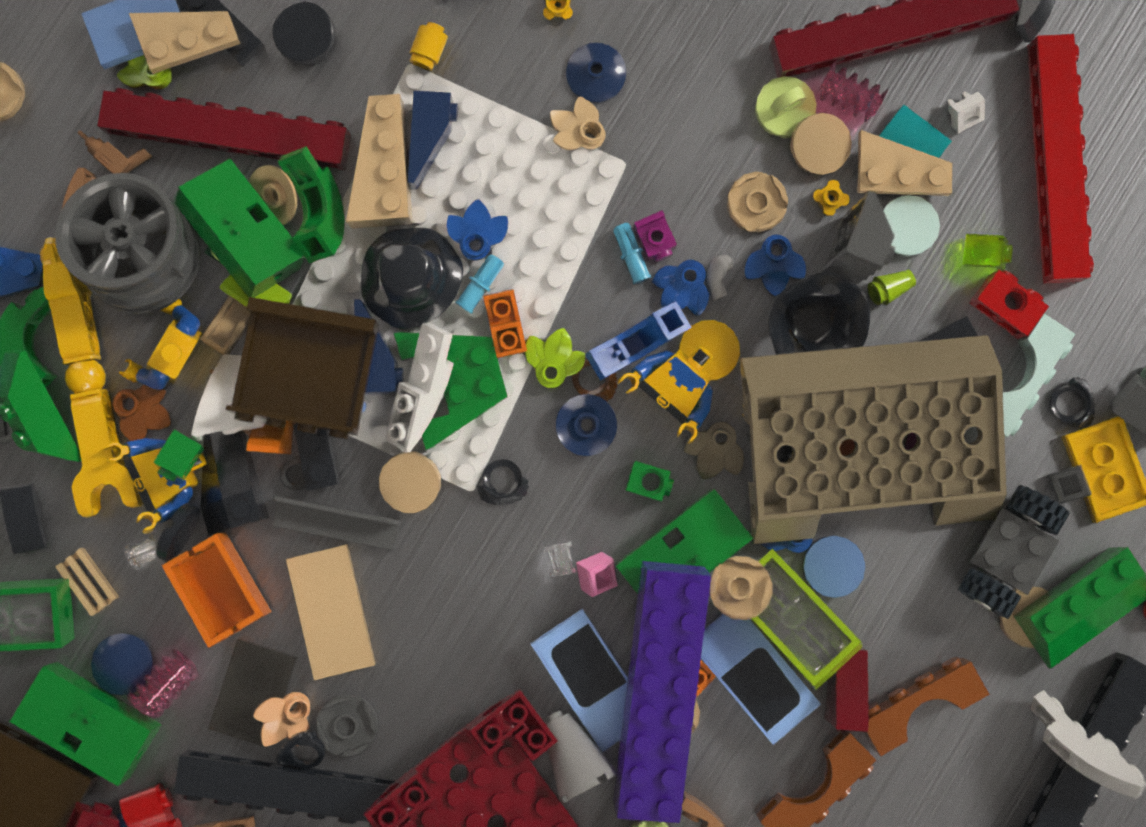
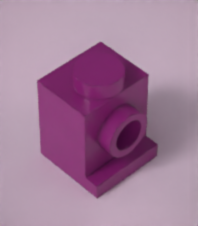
[633,210,677,262]

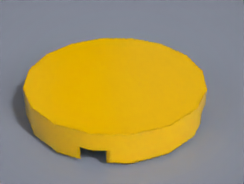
[679,320,740,381]

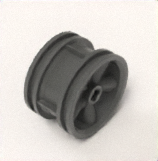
[55,173,201,314]

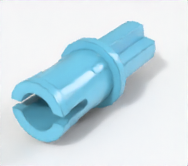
[613,223,651,285]
[455,254,504,314]

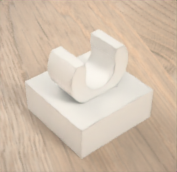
[948,91,985,134]

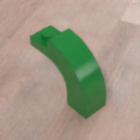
[277,146,345,264]
[0,287,57,389]

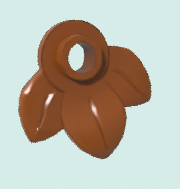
[112,385,171,441]

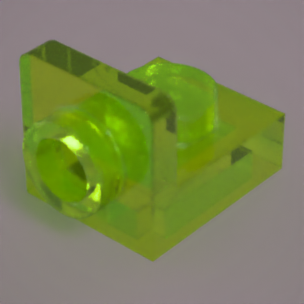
[963,234,1013,271]

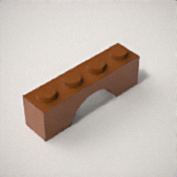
[864,657,990,756]
[756,730,877,827]

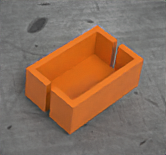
[161,532,272,648]

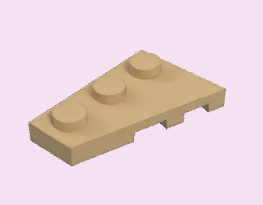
[129,11,240,74]
[857,130,953,196]

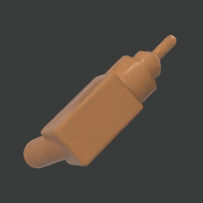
[78,131,153,174]

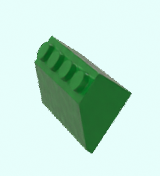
[1014,547,1146,669]

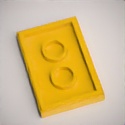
[1061,416,1146,523]

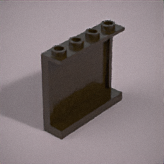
[225,297,379,439]
[0,720,100,827]

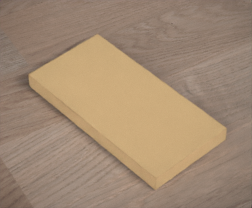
[286,544,376,680]

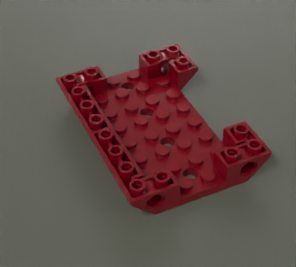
[364,690,578,827]

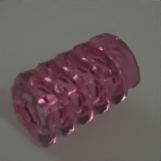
[819,62,888,123]
[127,649,199,718]

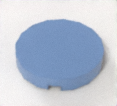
[802,535,865,598]

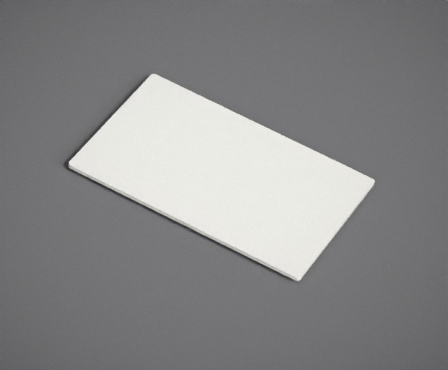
[293,64,626,491]

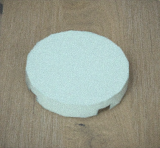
[883,195,940,257]

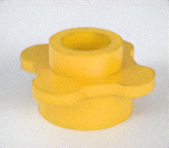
[543,0,573,20]
[813,180,850,216]

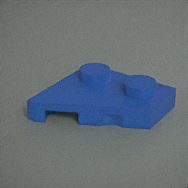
[0,247,43,297]

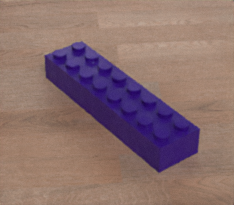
[613,561,711,823]

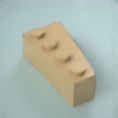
[346,94,413,229]

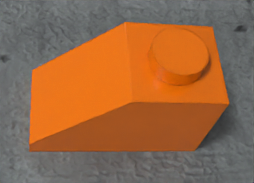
[246,423,293,455]

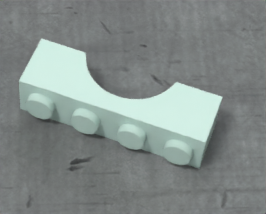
[1003,313,1075,437]

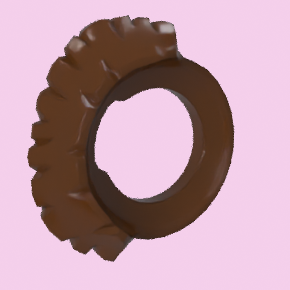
[572,358,618,402]

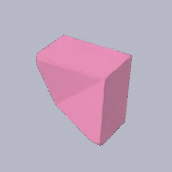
[576,552,618,597]

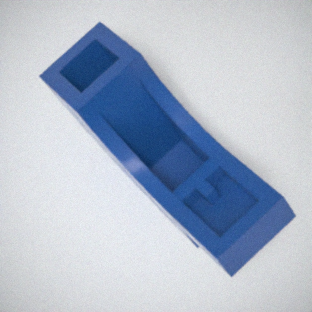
[585,301,692,381]

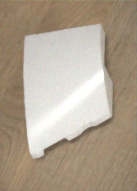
[191,354,266,441]

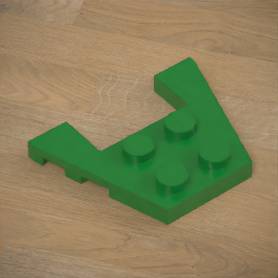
[394,332,508,450]

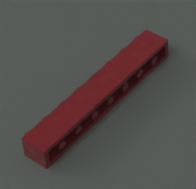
[769,0,1019,78]
[97,88,351,171]

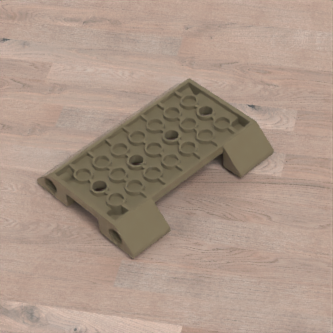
[740,335,1007,544]

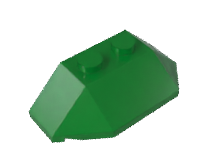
[0,349,82,462]

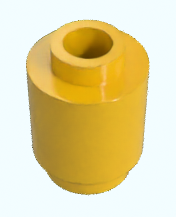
[409,22,448,71]

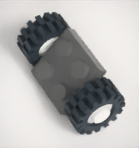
[957,485,1070,619]

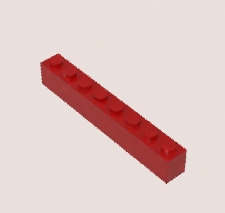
[1027,34,1094,284]

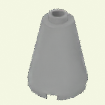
[545,710,618,804]

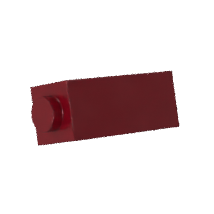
[824,648,869,732]

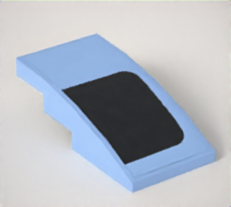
[531,609,628,752]
[701,614,821,745]

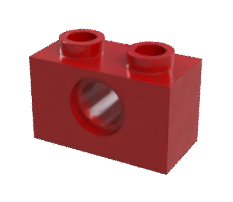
[969,270,1049,339]

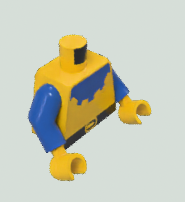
[119,299,203,390]
[618,346,713,444]
[104,438,207,534]

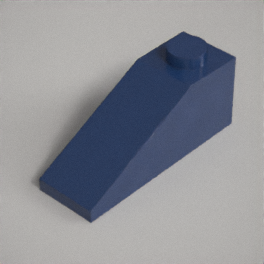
[408,91,458,190]
[354,299,404,395]

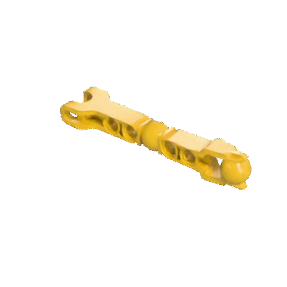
[40,237,143,518]

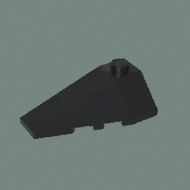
[200,430,269,536]

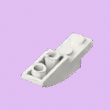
[385,323,454,452]
[1031,690,1146,799]

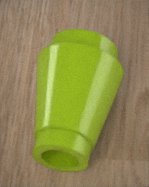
[867,270,916,305]

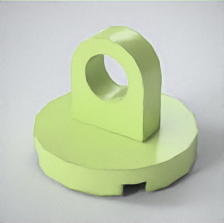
[755,76,817,139]

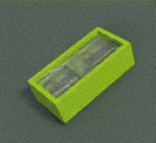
[751,549,863,690]

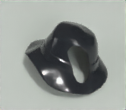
[361,227,463,329]
[769,272,870,355]

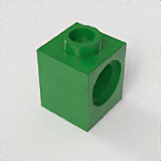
[153,430,204,482]
[625,461,674,501]

